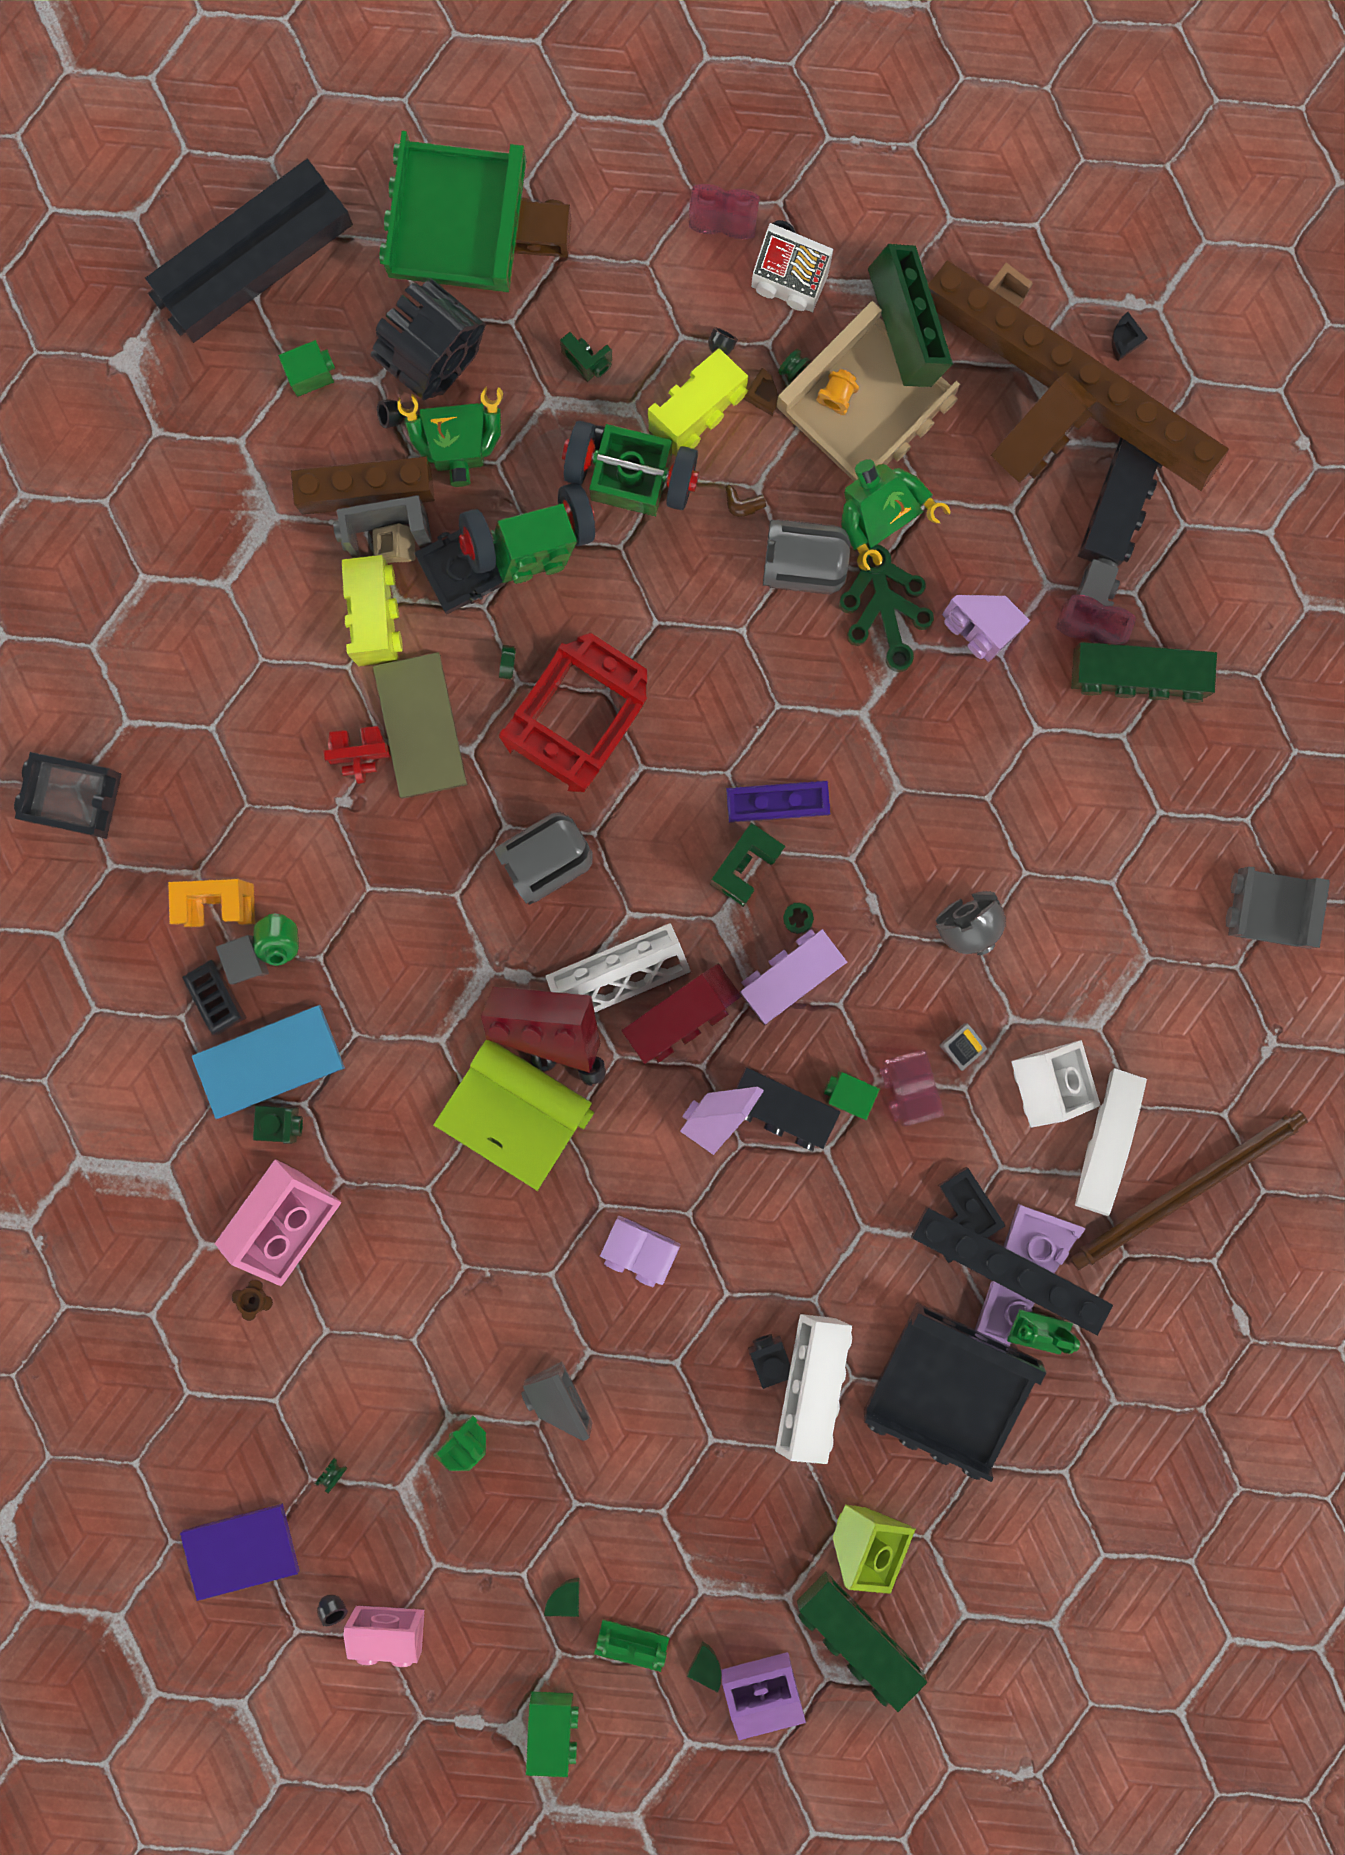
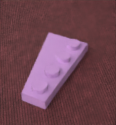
[975,1204,1086,1346]

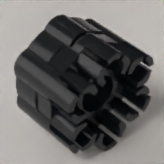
[370,279,486,401]

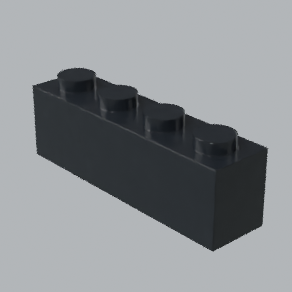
[1077,437,1163,568]

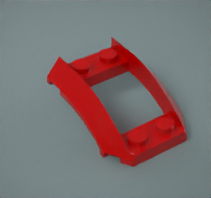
[499,633,647,792]

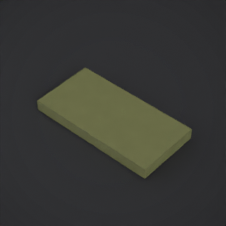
[373,652,468,799]

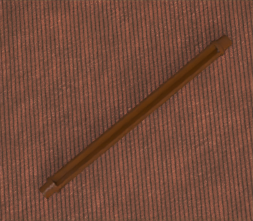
[1070,1110,1308,1271]

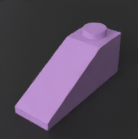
[680,1087,764,1155]

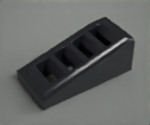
[182,960,247,1035]

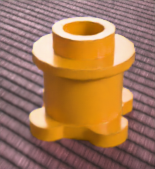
[816,369,859,415]

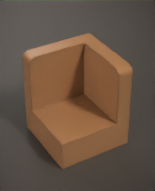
[987,263,1033,308]

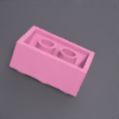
[214,1159,341,1286]

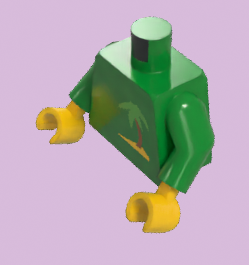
[397,386,503,487]
[841,459,950,571]

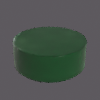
[499,645,516,680]

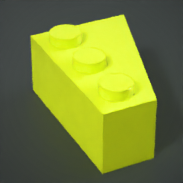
[648,348,748,456]
[342,555,403,667]

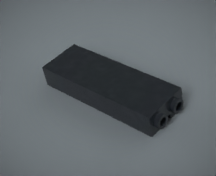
[145,158,353,343]

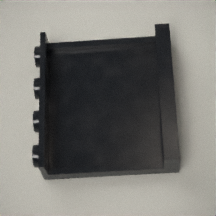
[864,1303,1046,1482]

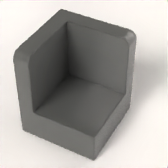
[216,935,269,985]

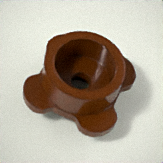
[232,1279,273,1321]

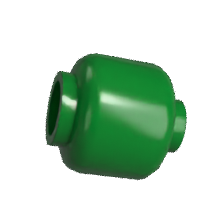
[253,913,299,966]

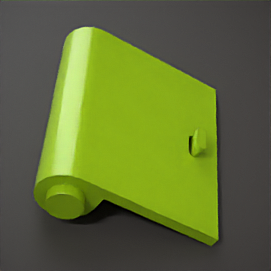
[433,1040,595,1191]

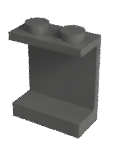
[333,495,433,558]
[1226,866,1330,949]

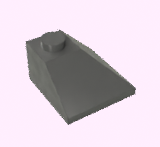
[521,1361,593,1441]

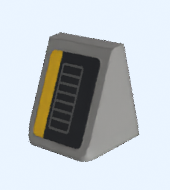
[939,1023,987,1071]

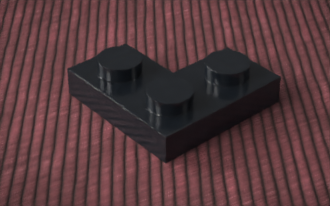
[938,1167,1006,1263]

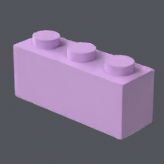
[739,929,847,1025]

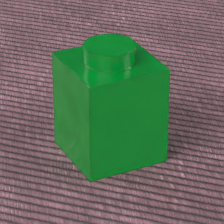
[278,340,336,397]
[823,1071,880,1120]

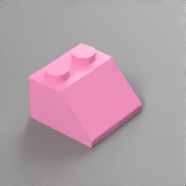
[343,1606,424,1667]

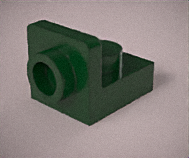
[560,332,613,382]
[253,1106,303,1144]

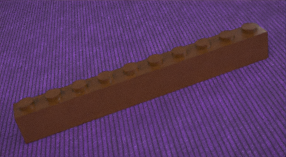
[928,260,1229,491]

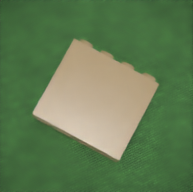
[776,301,960,481]

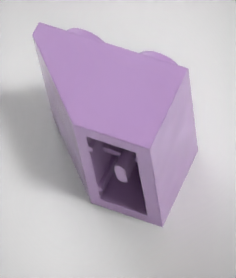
[942,595,1030,662]

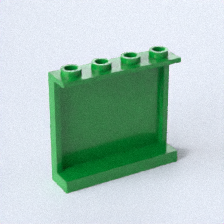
[379,131,527,292]

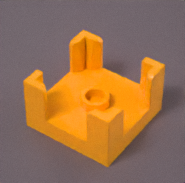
[168,879,255,927]

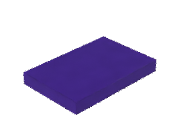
[180,1503,300,1601]

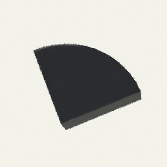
[1112,312,1148,361]

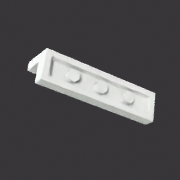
[546,923,691,1012]

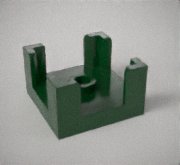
[710,822,785,907]

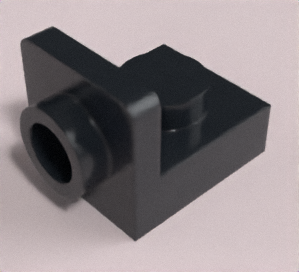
[748,1334,791,1389]

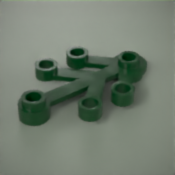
[839,544,934,672]

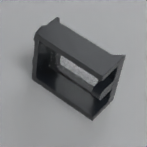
[14,752,122,839]

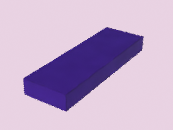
[726,781,830,823]

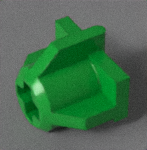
[433,1416,486,1471]

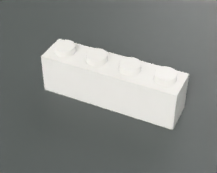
[775,1314,852,1464]

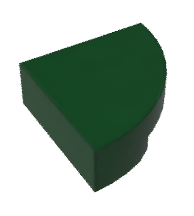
[544,1578,580,1617]
[687,1641,722,1693]

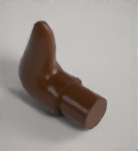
[725,484,766,517]

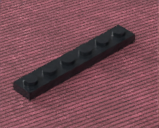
[911,1206,1113,1336]

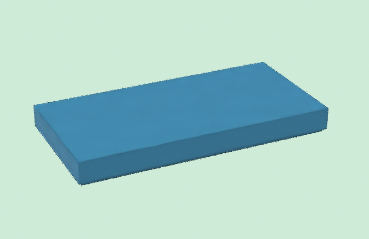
[192,1005,345,1119]

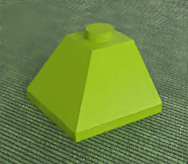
[833,1505,916,1594]

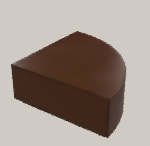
[744,368,778,416]

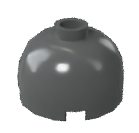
[935,891,1006,955]

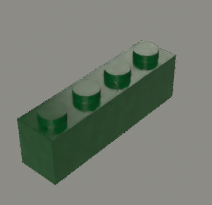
[868,244,953,387]
[1071,642,1217,703]
[797,1571,928,1712]

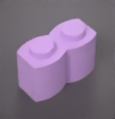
[600,1216,681,1287]

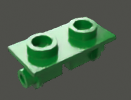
[1007,1309,1080,1355]
[594,1619,669,1672]

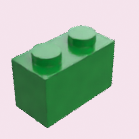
[526,1691,579,1777]

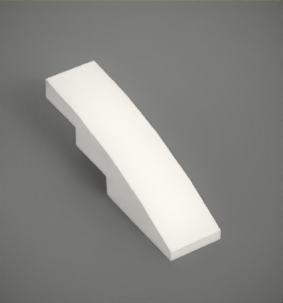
[1075,1068,1147,1216]

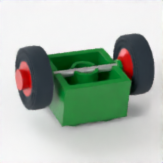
[562,421,700,517]
[459,483,595,584]

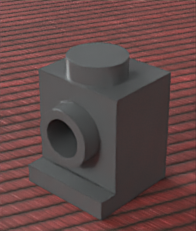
[1073,558,1120,616]

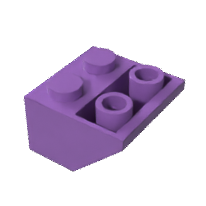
[721,1652,806,1740]

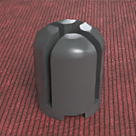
[763,519,850,595]
[494,812,593,905]

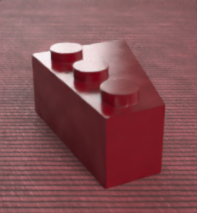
[621,963,742,1064]
[481,987,601,1073]

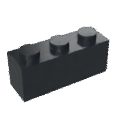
[735,1067,840,1152]

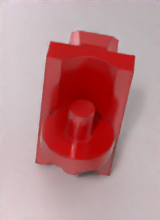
[323,726,391,784]

